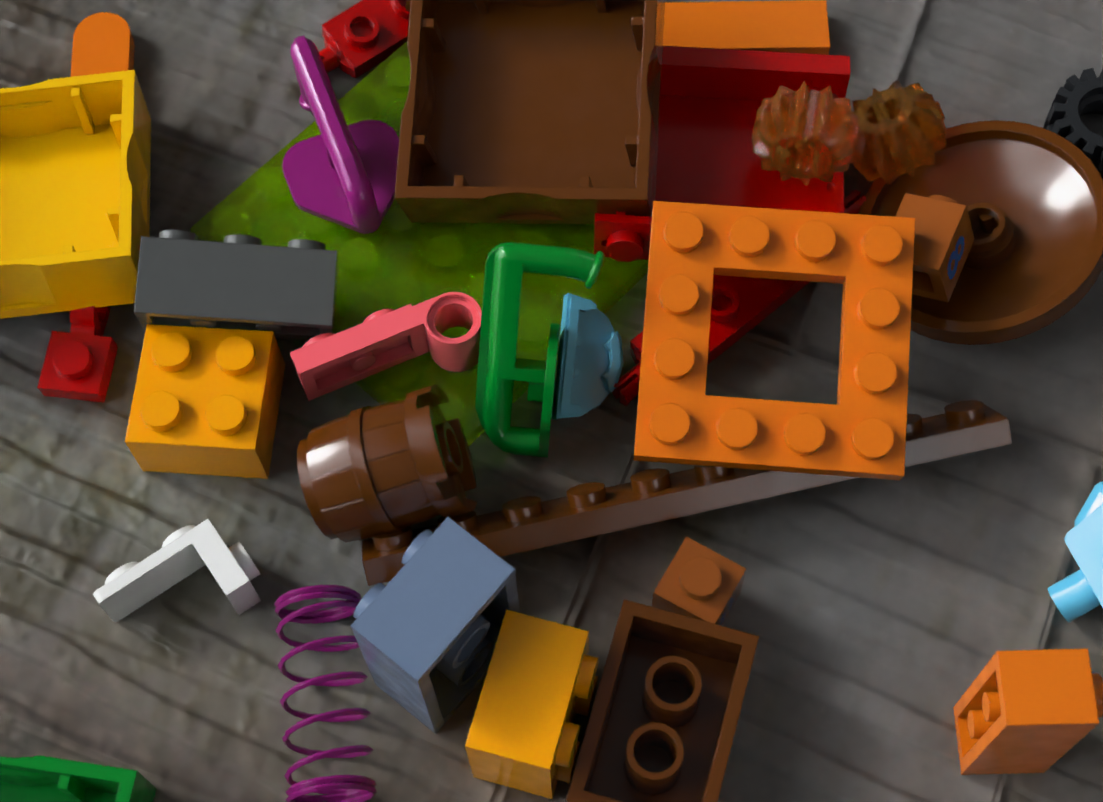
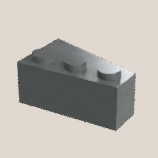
[134,230,339,340]

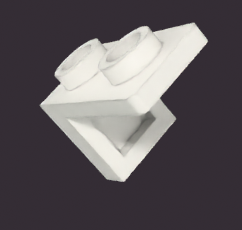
[93,519,261,622]

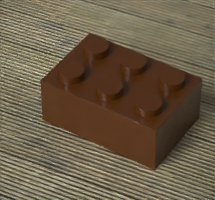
[566,599,759,802]

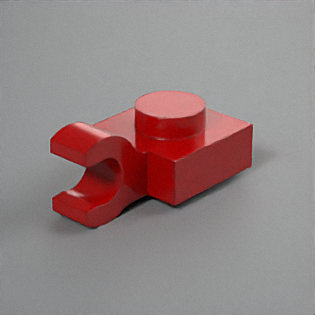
[37,306,118,403]

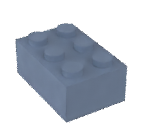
[351,517,520,734]

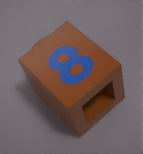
[895,193,975,302]
[652,536,746,626]

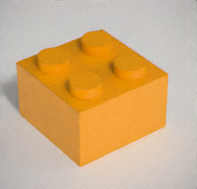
[125,324,285,479]
[465,609,599,799]

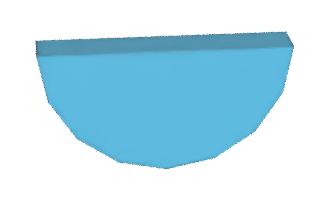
[552,293,624,419]

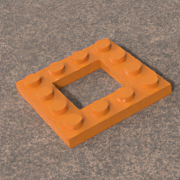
[634,201,915,480]

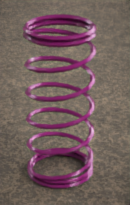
[274,585,377,802]

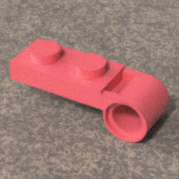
[290,292,482,401]

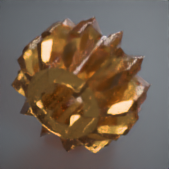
[840,80,947,185]
[751,81,860,186]

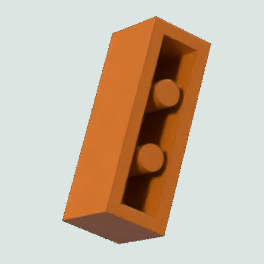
[953,648,1103,775]

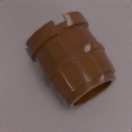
[297,384,477,542]

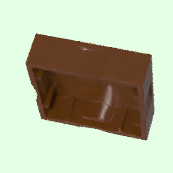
[394,0,665,224]

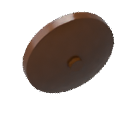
[859,120,1103,345]

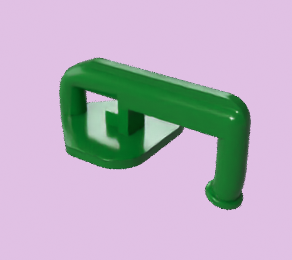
[475,242,605,458]

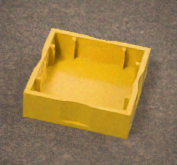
[0,70,151,319]

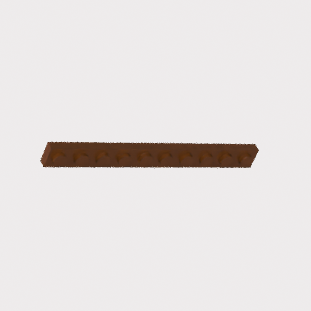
[361,400,1012,586]

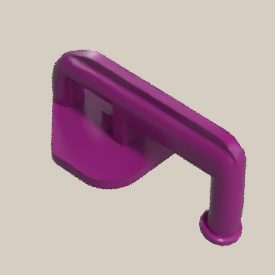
[282,35,399,234]

